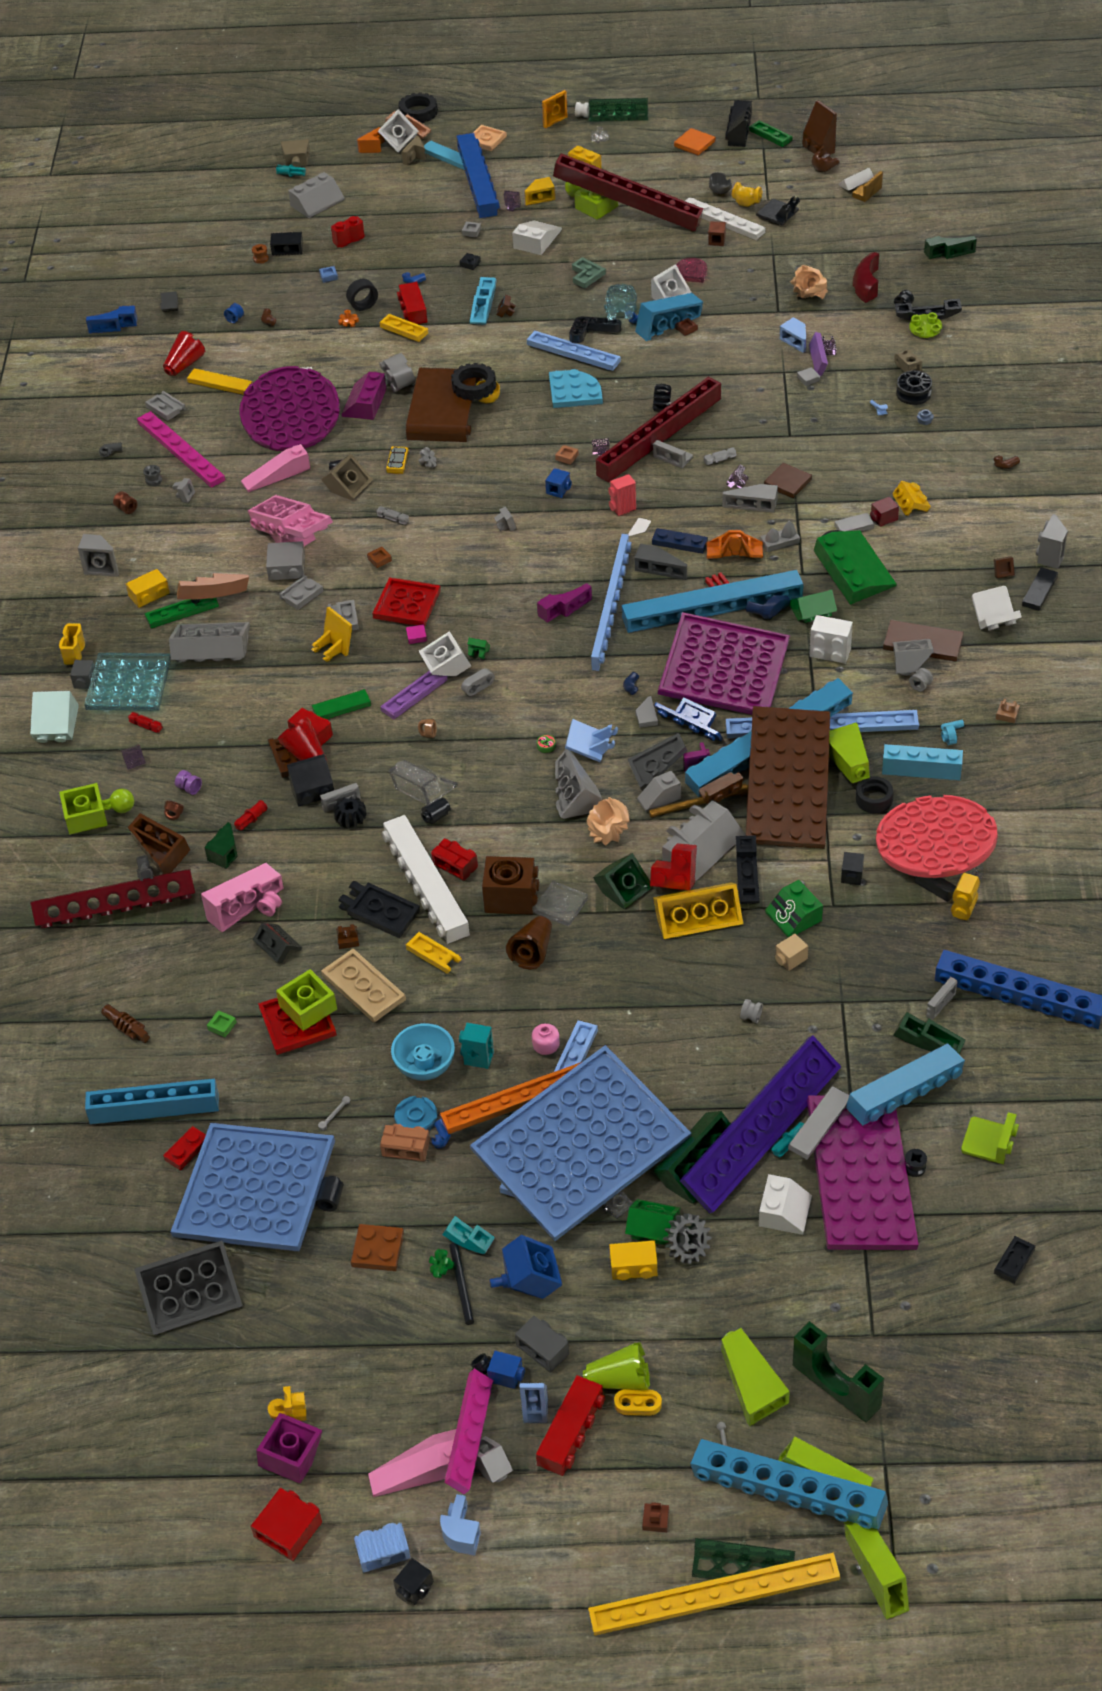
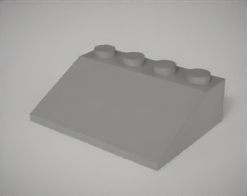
[169,622,250,662]

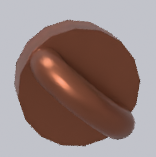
[164,800,184,820]

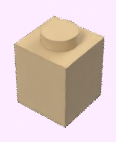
[775,934,809,971]

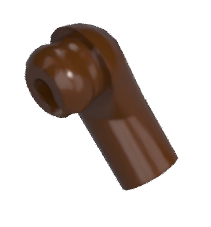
[261,308,277,326]
[993,455,1020,469]

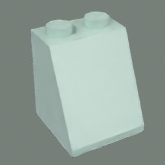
[30,691,79,743]

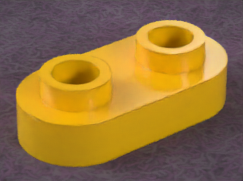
[614,1389,662,1416]

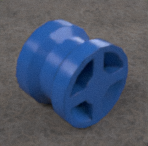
[224,303,244,324]

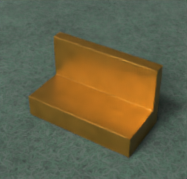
[852,171,883,202]

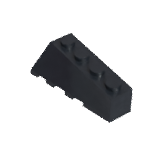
[725,100,752,147]

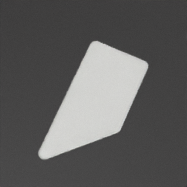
[629,518,651,536]

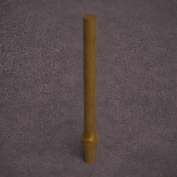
[649,783,748,817]

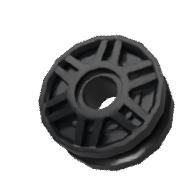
[896,370,932,405]

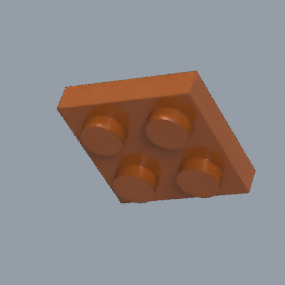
[351,1224,404,1271]

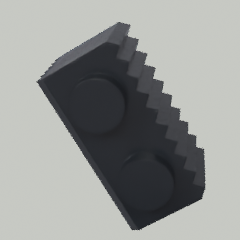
[270,232,303,256]

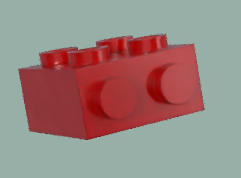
[251,1487,322,1561]

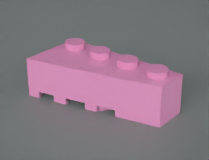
[201,863,284,932]

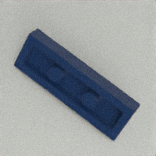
[652,528,708,554]

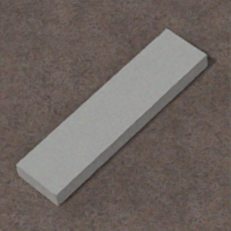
[788,1086,849,1160]

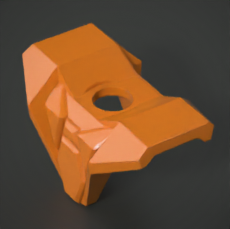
[706,530,763,559]

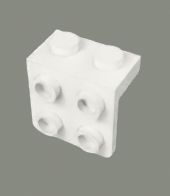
[972,586,1021,631]

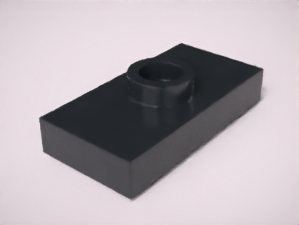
[994,1236,1036,1284]

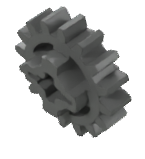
[663,1213,712,1264]

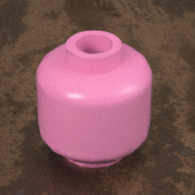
[532,1023,560,1055]

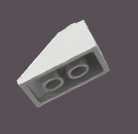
[512,221,562,255]

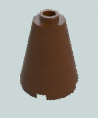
[506,916,552,970]

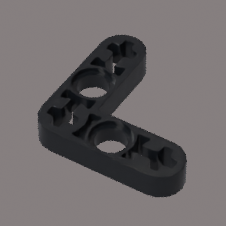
[569,316,622,343]

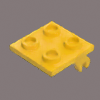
[311,607,352,662]

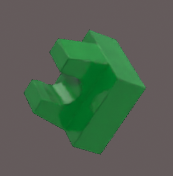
[467,637,490,659]

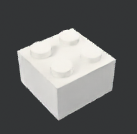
[810,615,853,664]

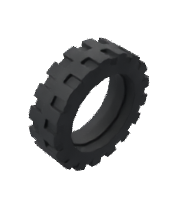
[398,93,438,123]
[451,363,496,401]

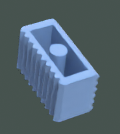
[354,1523,411,1573]

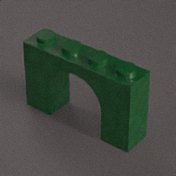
[792,1321,884,1423]

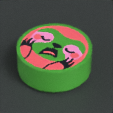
[537,735,556,753]

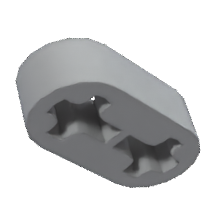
[461,668,495,696]

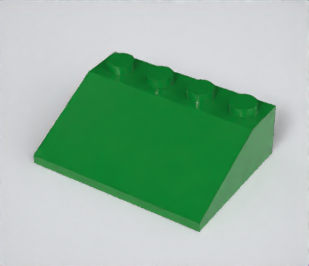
[813,530,897,605]

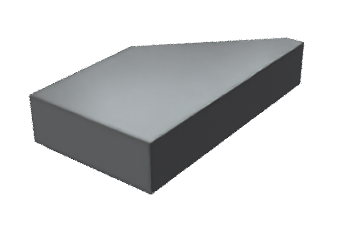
[636,696,658,728]

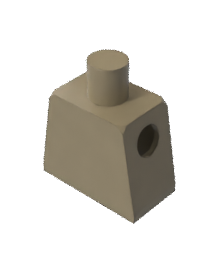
[281,139,311,167]

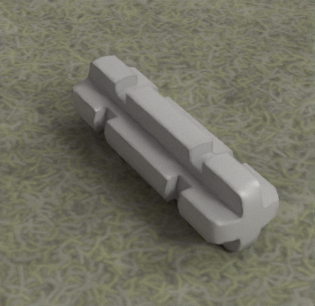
[704,447,736,465]
[377,506,409,525]

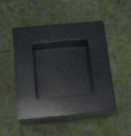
[459,253,481,270]

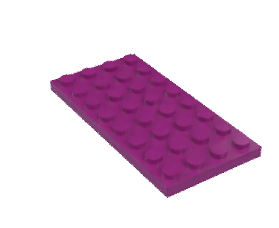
[807,1095,919,1250]

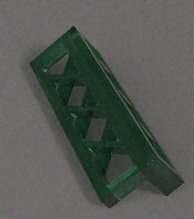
[589,98,648,122]
[692,1538,795,1580]

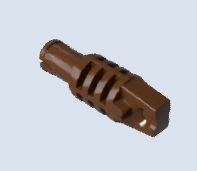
[101,1004,150,1044]

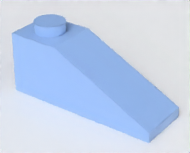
[520,1383,548,1423]

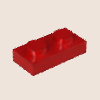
[163,1126,206,1171]

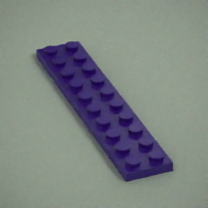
[680,1035,841,1214]

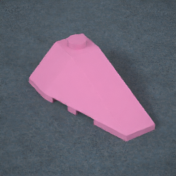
[241,444,310,492]
[368,1429,456,1497]

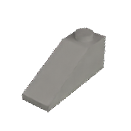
[722,484,778,513]

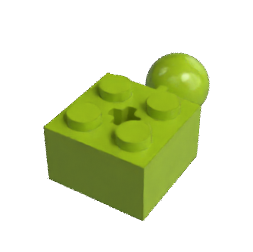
[565,182,618,220]
[59,783,135,835]

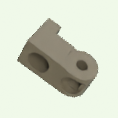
[894,350,922,372]

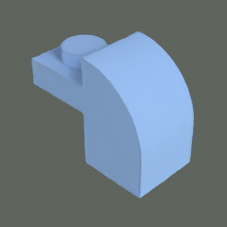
[440,1494,481,1555]

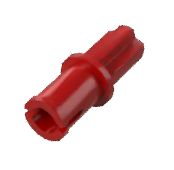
[234,800,268,831]

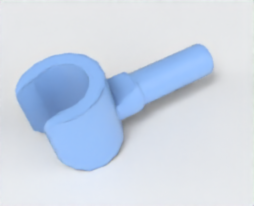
[870,400,888,415]

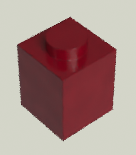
[870,496,899,527]

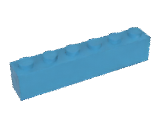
[846,1044,965,1125]
[85,1079,219,1124]

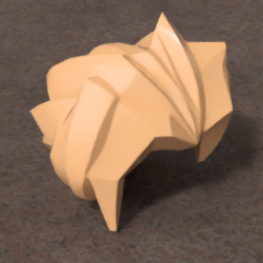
[790,265,828,300]
[587,797,630,846]

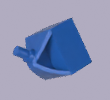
[489,1235,562,1299]

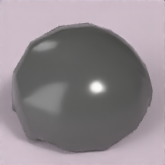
[709,172,732,194]

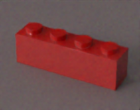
[536,1375,605,1476]

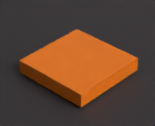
[674,128,715,156]

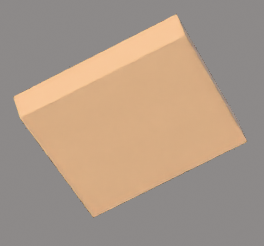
[473,125,507,151]

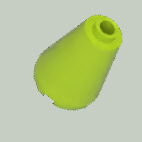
[583,1342,650,1390]

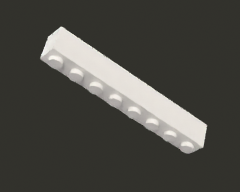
[382,815,470,944]

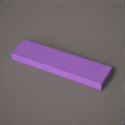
[380,670,447,720]

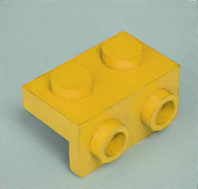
[893,481,931,516]

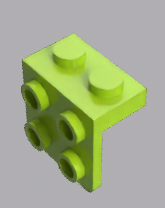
[961,1112,1019,1165]

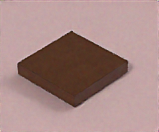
[764,463,812,498]

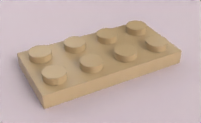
[321,949,406,1023]

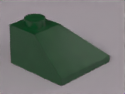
[593,853,653,909]

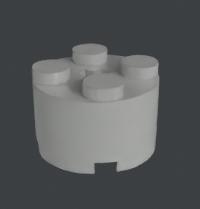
[379,353,415,392]

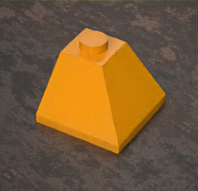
[542,90,568,128]

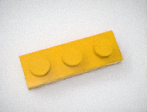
[379,314,428,342]

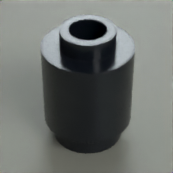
[421,797,451,824]

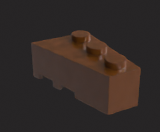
[128,813,190,874]

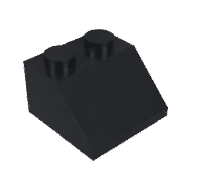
[287,754,334,807]

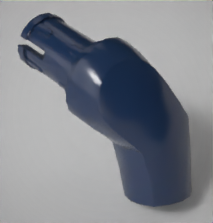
[746,595,790,619]

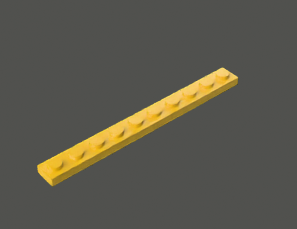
[588,1552,840,1636]

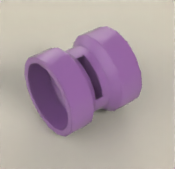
[175,770,202,795]

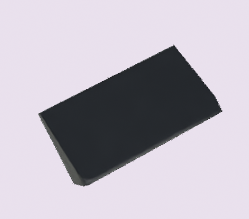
[915,876,956,902]

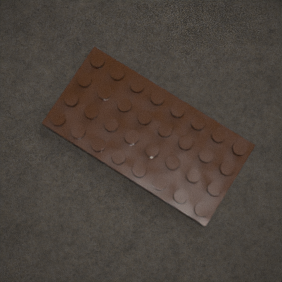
[746,706,830,849]

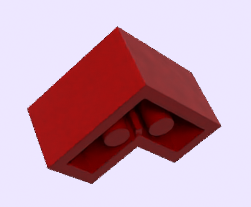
[650,843,697,890]

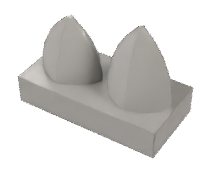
[760,521,800,552]

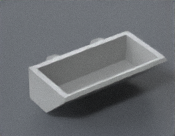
[662,800,746,882]

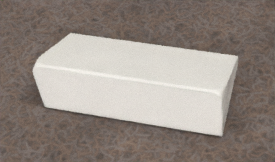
[839,168,874,190]

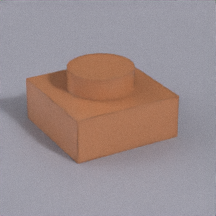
[555,445,579,465]

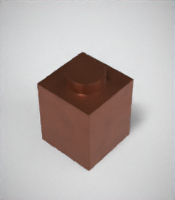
[708,221,726,246]

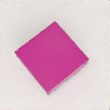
[406,625,427,644]

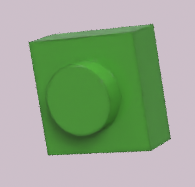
[207,1010,237,1037]

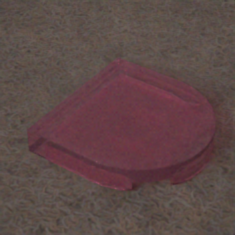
[676,258,707,283]

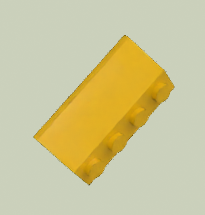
[653,882,743,939]

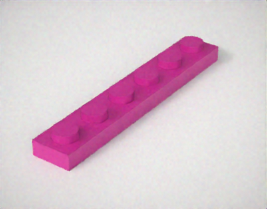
[444,1368,493,1494]

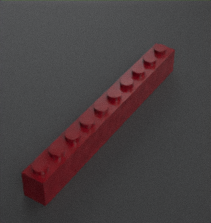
[553,153,704,232]
[595,376,721,483]

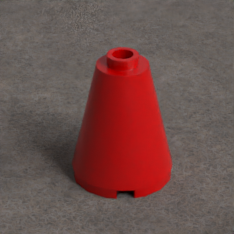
[163,331,206,376]
[277,717,327,761]

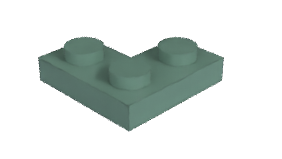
[572,257,606,289]

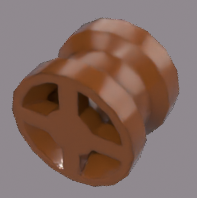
[252,244,269,264]

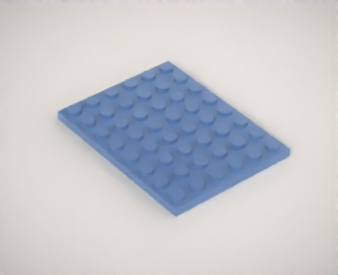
[470,1045,691,1241]

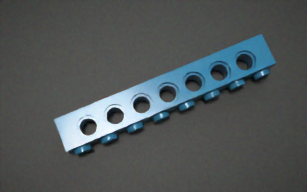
[691,1439,888,1530]

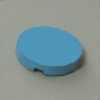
[394,1096,437,1131]

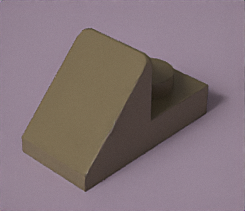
[402,136,426,165]

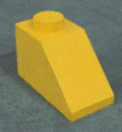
[524,177,555,206]

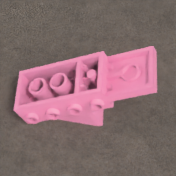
[248,495,333,546]

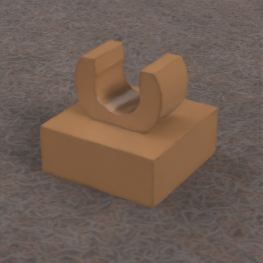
[996,699,1020,723]

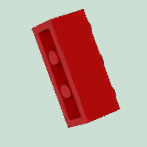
[397,282,428,324]

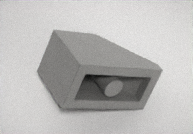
[637,771,681,813]
[475,1436,513,1483]

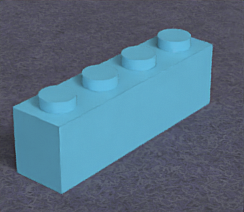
[882,744,963,780]

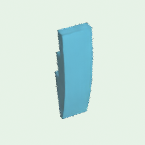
[470,277,497,325]

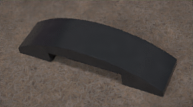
[895,299,962,321]
[736,835,760,904]

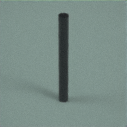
[449,1243,474,1325]

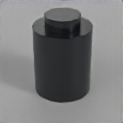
[316,1176,344,1212]

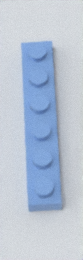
[527,331,621,371]

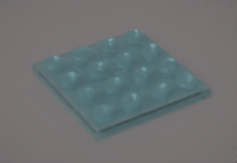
[84,653,171,711]

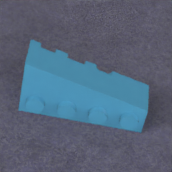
[635,293,703,341]

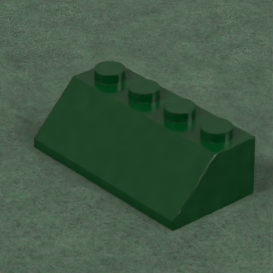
[653,1111,731,1203]

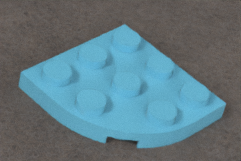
[549,369,603,408]

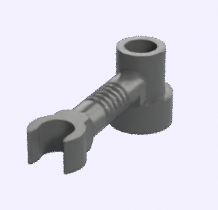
[136,855,154,881]

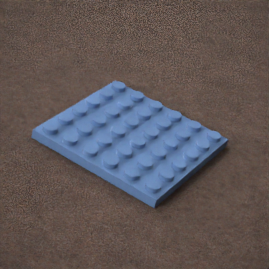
[171,1123,335,1251]

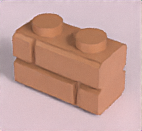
[380,1124,430,1162]

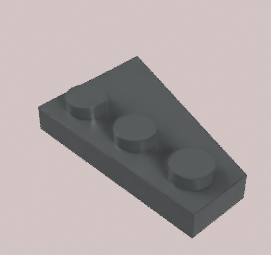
[627,733,688,791]

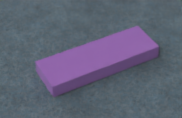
[809,332,828,376]

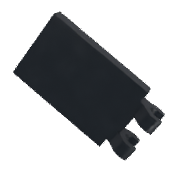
[338,881,420,939]

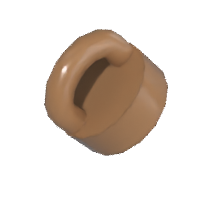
[418,719,437,738]

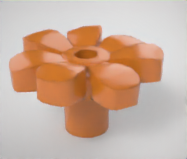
[338,310,359,327]

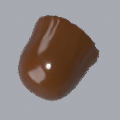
[812,145,840,172]

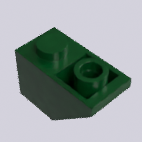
[204,822,238,869]

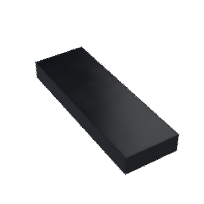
[1022,567,1058,611]

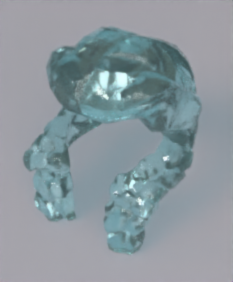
[604,284,637,320]

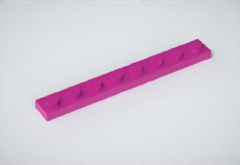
[137,411,225,488]

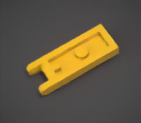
[406,932,462,974]

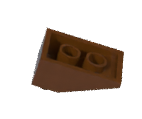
[802,100,837,155]

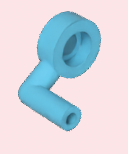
[941,720,964,745]

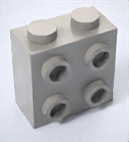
[266,541,305,580]

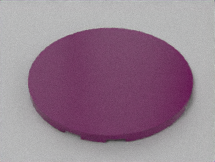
[239,366,340,451]

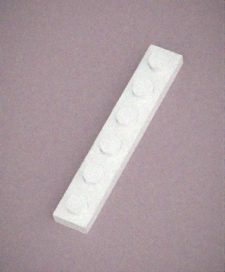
[686,197,765,240]

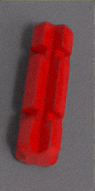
[128,712,163,733]

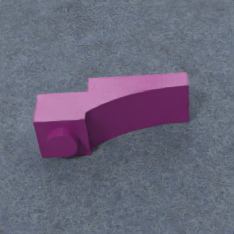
[537,583,592,623]

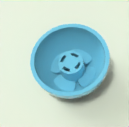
[391,1023,455,1081]

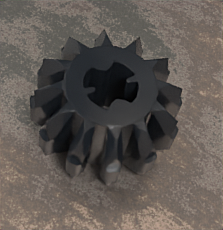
[653,383,671,412]
[333,796,367,829]

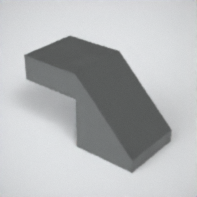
[160,291,179,312]

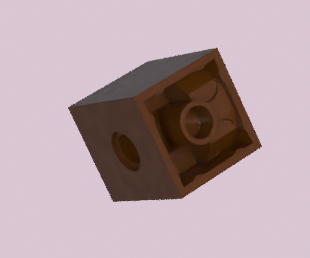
[482,856,540,915]

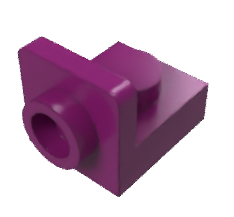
[683,742,710,772]

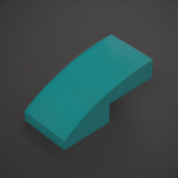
[442,1216,495,1254]

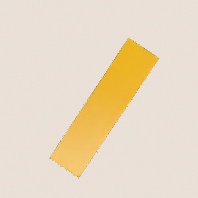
[187,368,253,395]

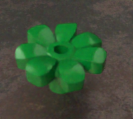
[429,1249,453,1278]

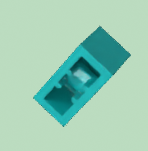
[459,1023,494,1069]

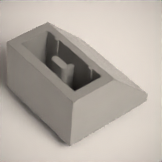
[1036,514,1068,569]

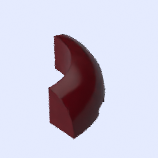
[852,252,879,303]

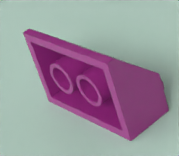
[341,372,387,420]

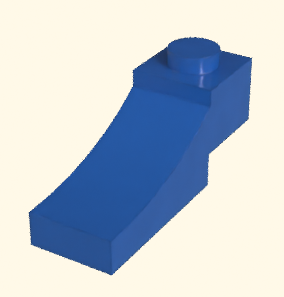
[86,306,138,333]

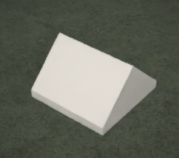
[378,109,419,153]
[651,264,691,300]

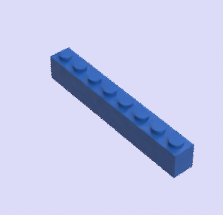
[457,133,500,218]

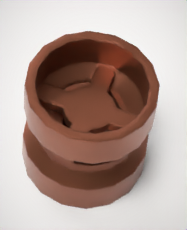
[113,491,137,514]

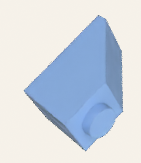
[780,317,806,353]

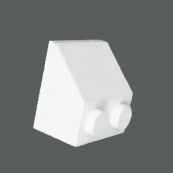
[419,631,471,676]
[759,1174,812,1235]

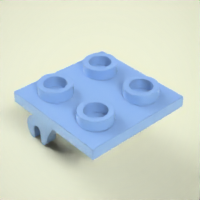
[565,719,618,762]

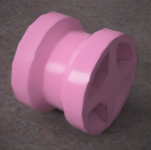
[256,891,282,917]

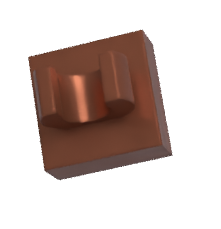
[642,1502,669,1533]

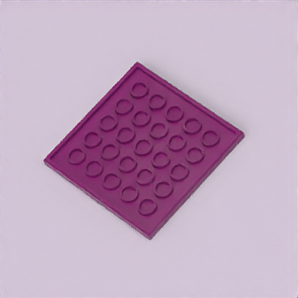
[657,612,790,715]

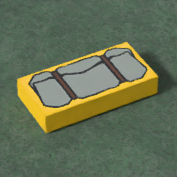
[386,447,409,474]

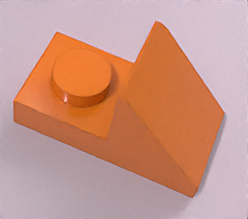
[357,127,385,153]

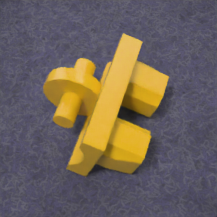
[268,1386,307,1421]

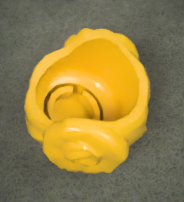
[732,182,763,207]

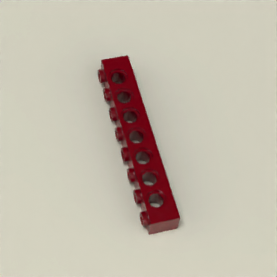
[30,869,195,928]

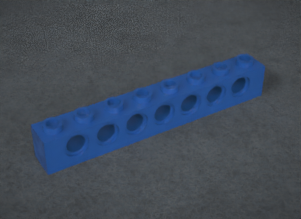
[935,950,1102,1029]

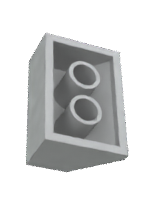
[288,172,345,218]

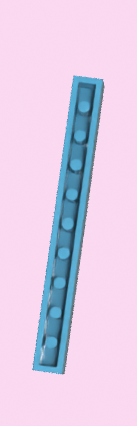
[622,570,803,633]
[685,678,853,797]

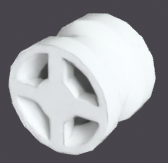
[575,102,589,118]

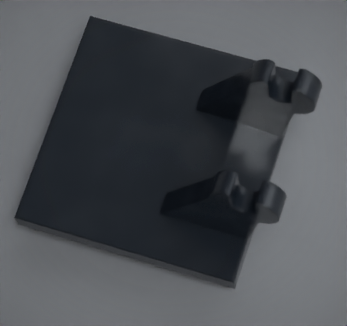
[756,196,800,226]

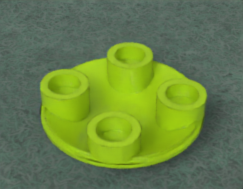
[909,313,942,338]

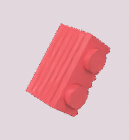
[608,474,636,516]

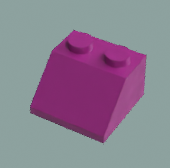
[256,1413,322,1484]

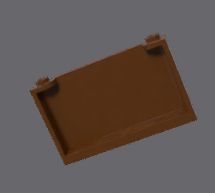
[406,367,482,442]

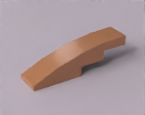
[177,573,249,599]

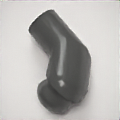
[99,442,122,457]

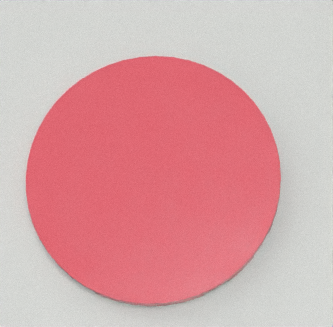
[876,795,998,878]

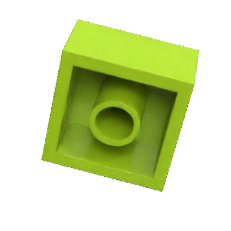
[276,969,337,1031]

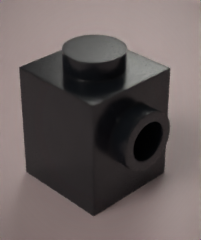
[393,1558,433,1605]

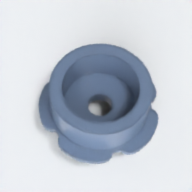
[917,409,934,425]

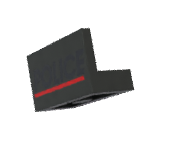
[252,923,302,963]

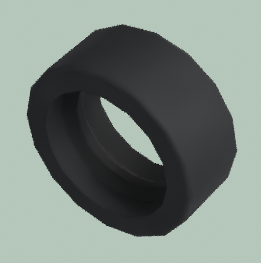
[346,279,378,311]
[856,776,893,813]

